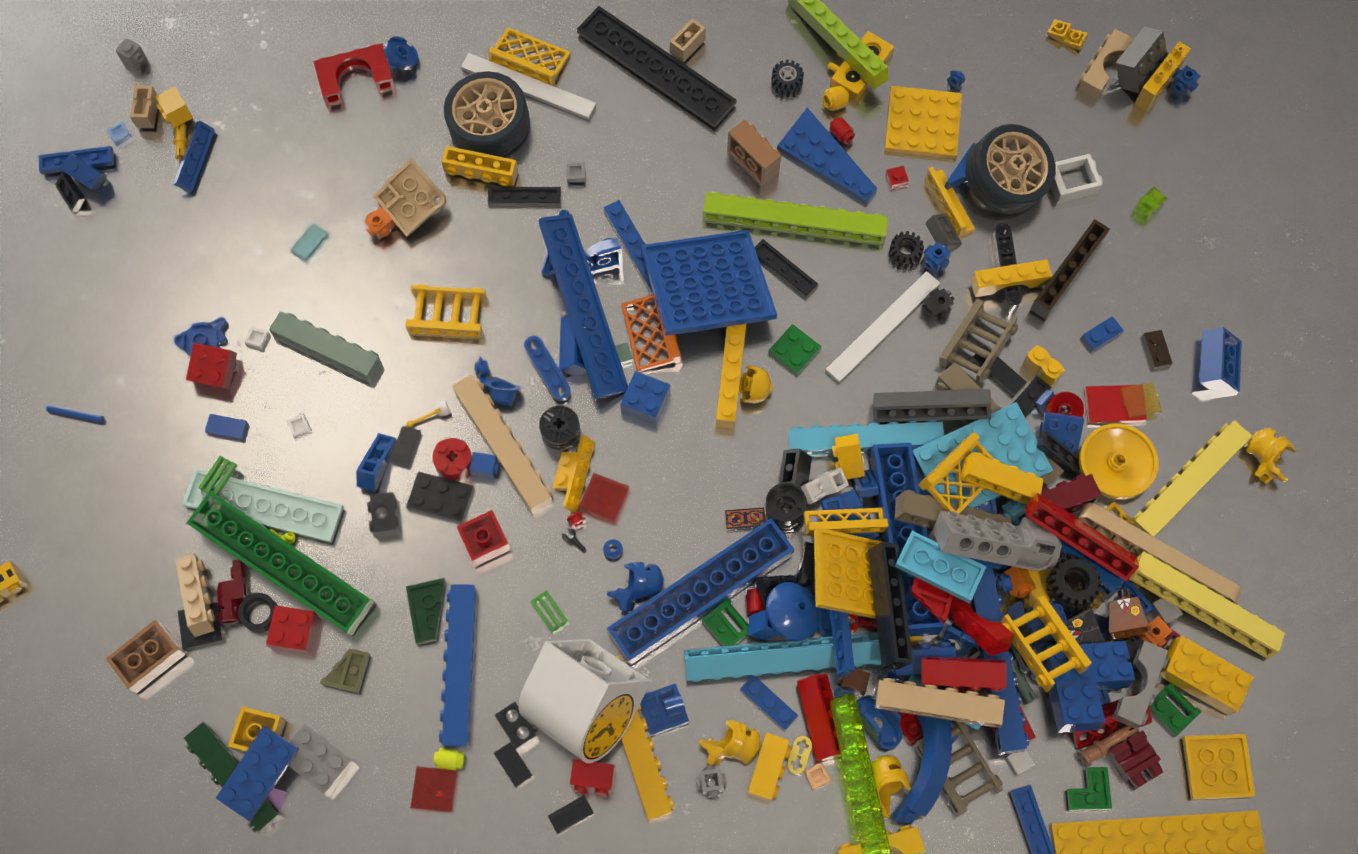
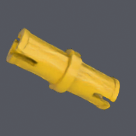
[173,124,188,160]

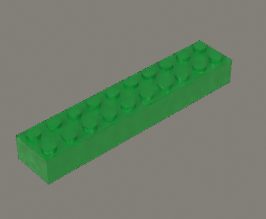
[186,491,375,635]

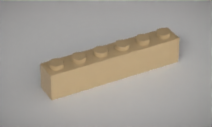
[875,678,1005,728]

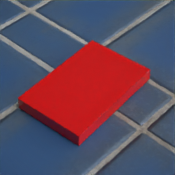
[1084,385,1147,424]

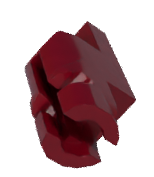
[217,559,248,625]

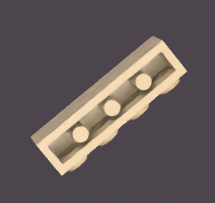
[175,553,215,637]

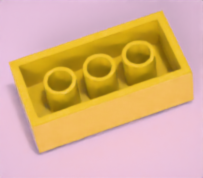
[1159,636,1254,715]

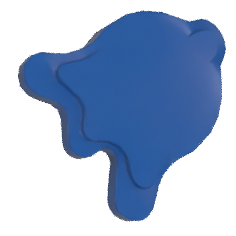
[174,317,227,356]

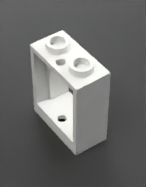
[1051,154,1103,203]

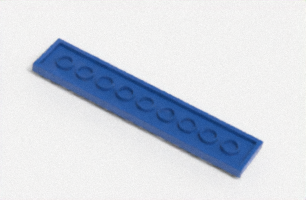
[538,214,628,399]

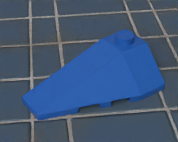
[549,238,623,283]

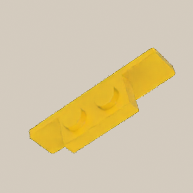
[552,435,595,513]

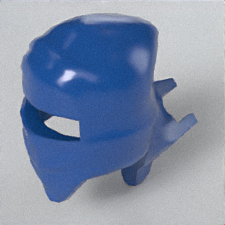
[607,562,664,611]

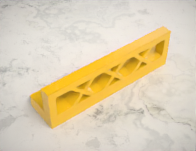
[925,167,975,237]
[804,508,888,536]

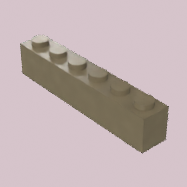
[895,490,1011,529]

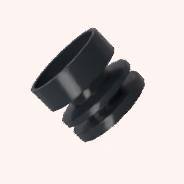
[539,405,581,454]
[765,483,807,532]

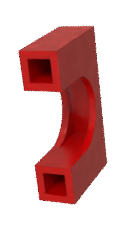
[313,43,395,106]

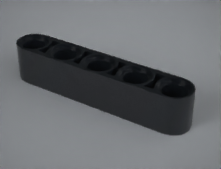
[992,223,1022,313]

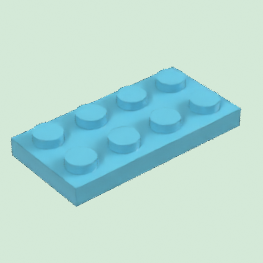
[894,531,986,603]

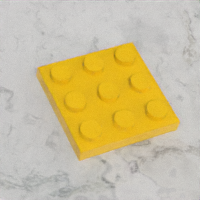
[1182,734,1255,800]

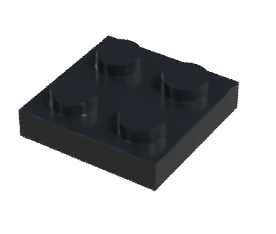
[177,602,224,651]

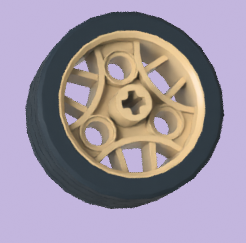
[443,71,530,156]
[966,124,1056,214]

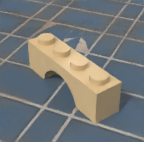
[1078,29,1134,99]

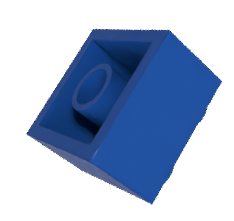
[620,371,671,425]

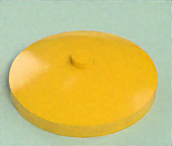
[1079,423,1159,499]

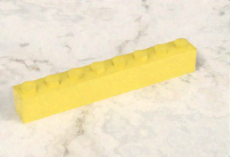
[1132,420,1252,537]
[1130,551,1285,659]

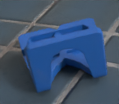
[942,625,976,658]

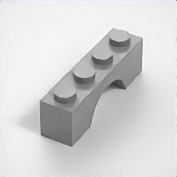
[1112,641,1169,729]

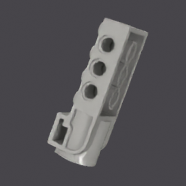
[932,511,1062,571]

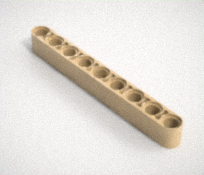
[1078,503,1241,604]

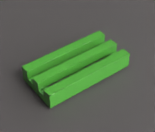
[198,455,238,495]
[530,590,569,634]

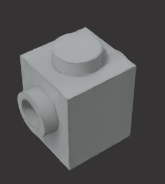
[115,38,146,70]

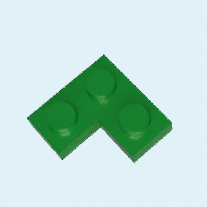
[1067,767,1112,811]

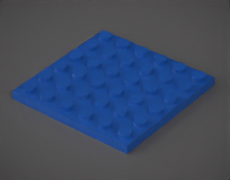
[641,230,777,336]

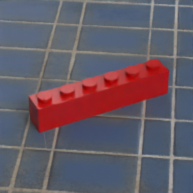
[1025,493,1139,581]

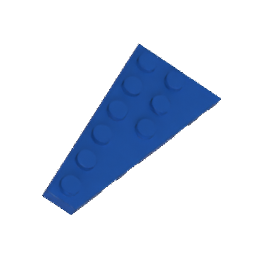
[777,107,877,205]

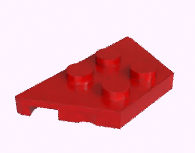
[910,577,953,623]

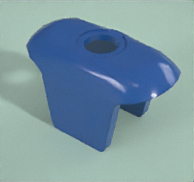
[853,695,903,750]

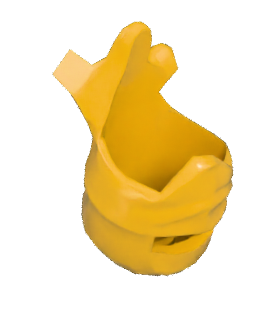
[1246,428,1297,484]
[699,720,761,766]
[863,755,912,818]

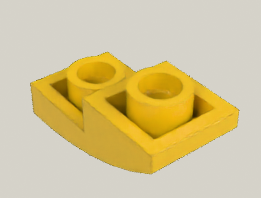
[1047,19,1088,51]

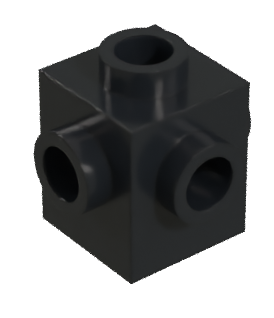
[924,288,955,318]

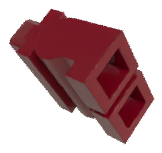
[1107,730,1164,789]

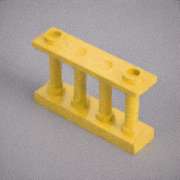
[405,284,487,338]
[1001,595,1092,692]

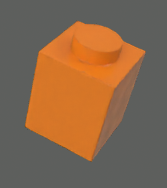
[1003,566,1036,598]

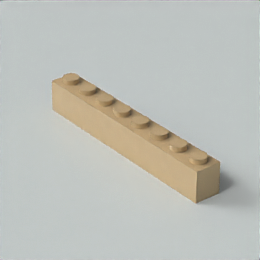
[452,374,553,515]

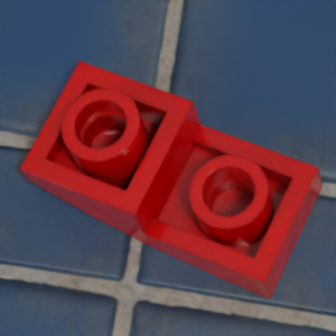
[898,712,924,746]

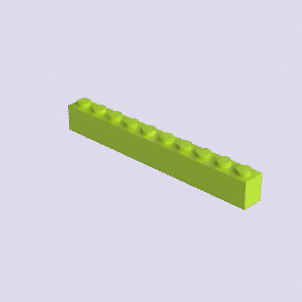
[703,192,888,244]

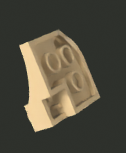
[373,158,447,237]

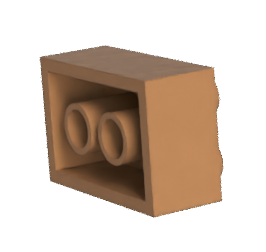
[727,119,781,186]
[105,619,186,693]

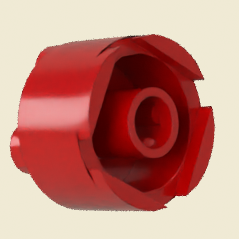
[432,438,472,482]

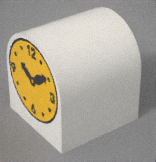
[518,639,651,763]

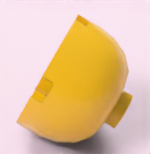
[739,365,773,404]

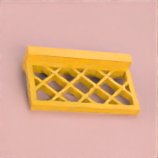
[488,27,571,86]
[918,432,994,514]

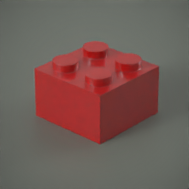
[185,343,237,390]
[456,510,511,567]
[266,605,319,655]
[569,759,616,798]

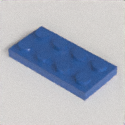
[216,726,299,821]

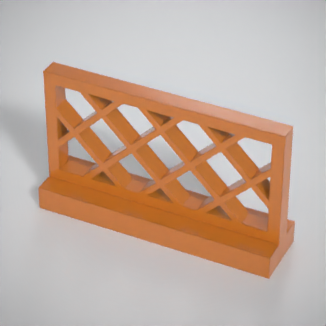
[621,294,683,372]

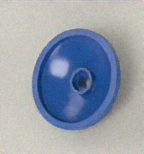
[766,582,820,641]

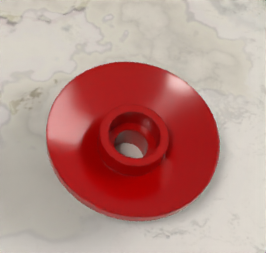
[1046,392,1084,417]

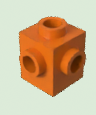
[364,207,396,240]
[1136,616,1172,647]

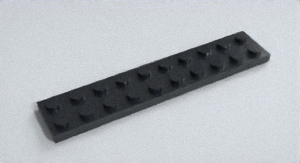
[577,6,737,128]

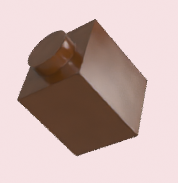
[838,669,870,696]

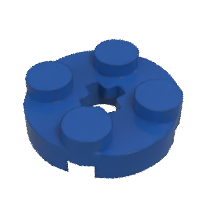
[383,36,418,70]

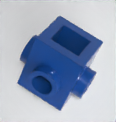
[1170,65,1201,98]
[922,242,951,275]

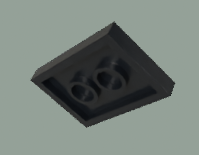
[406,471,474,524]

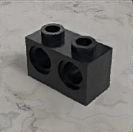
[495,702,539,752]

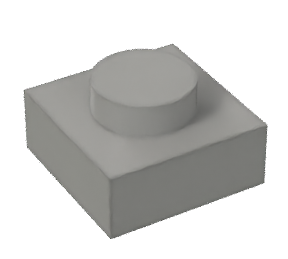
[567,162,585,182]

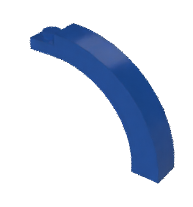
[892,715,952,825]

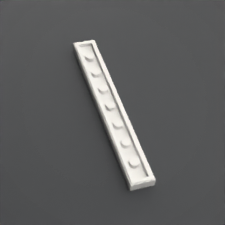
[461,53,596,120]
[825,271,940,383]

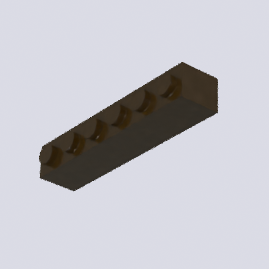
[1030,219,1110,320]

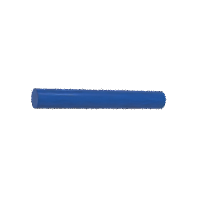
[46,404,104,423]

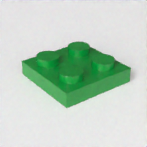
[768,324,821,375]

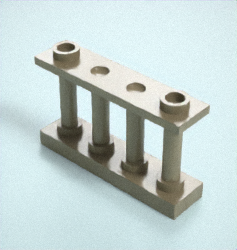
[939,298,1019,385]
[914,721,1003,817]

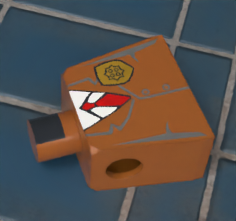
[1109,589,1152,639]

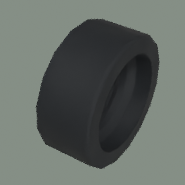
[238,593,277,632]

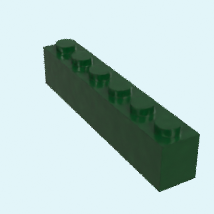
[184,722,283,834]

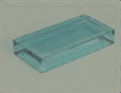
[290,223,329,262]

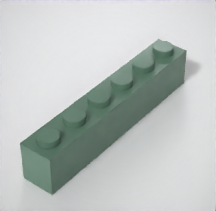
[269,311,382,382]

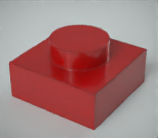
[886,165,909,188]

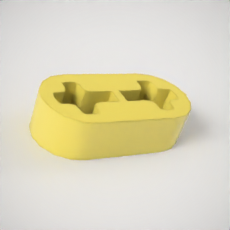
[787,736,812,775]

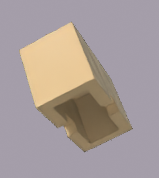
[130,85,158,128]

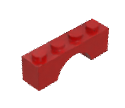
[948,596,1015,656]

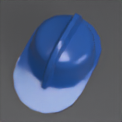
[479,376,521,406]

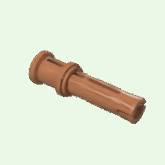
[1078,725,1139,766]

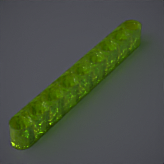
[831,693,891,854]

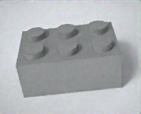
[289,723,355,797]

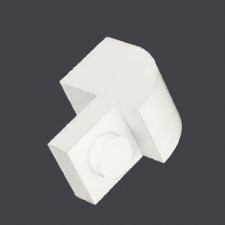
[801,467,849,504]

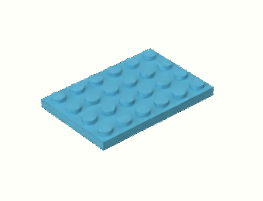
[913,402,1053,509]

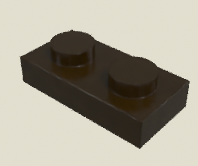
[1142,330,1173,370]

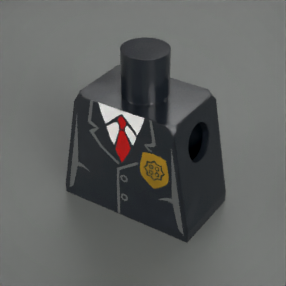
[1055,606,1105,644]

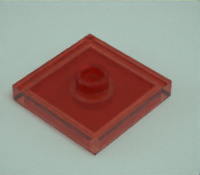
[579,473,630,523]
[410,766,458,813]

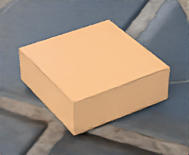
[804,762,832,790]

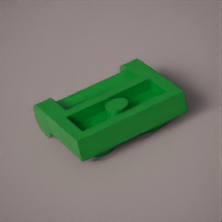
[702,598,749,646]
[1150,683,1202,737]

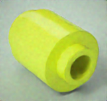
[433,748,465,771]

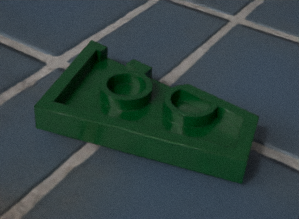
[405,578,446,645]

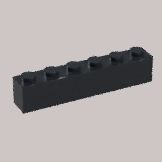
[868,542,913,669]

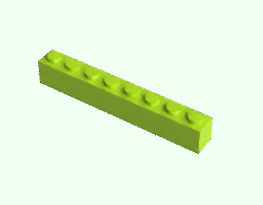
[788,0,888,90]

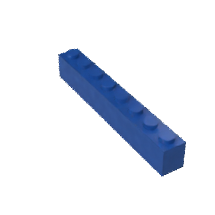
[439,584,477,748]

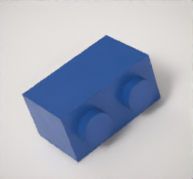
[60,153,107,191]

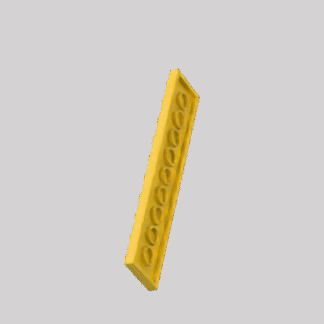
[1050,810,1266,854]

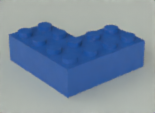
[1042,641,1135,733]

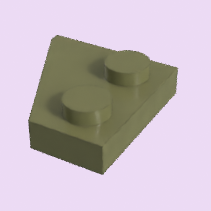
[320,648,370,693]

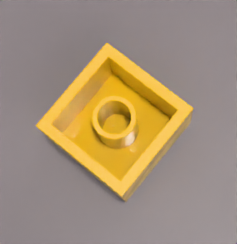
[228,706,286,753]

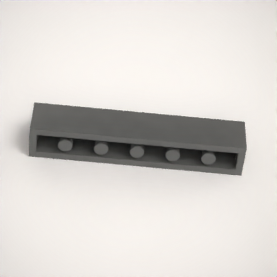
[872,389,991,422]

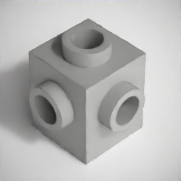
[696,766,727,798]

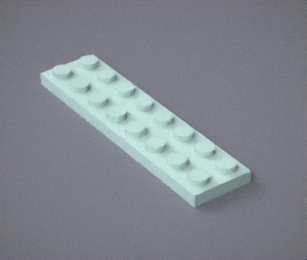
[182,468,344,543]

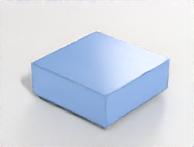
[106,121,132,146]

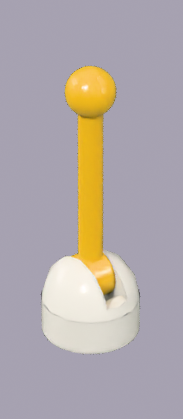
[406,400,451,428]

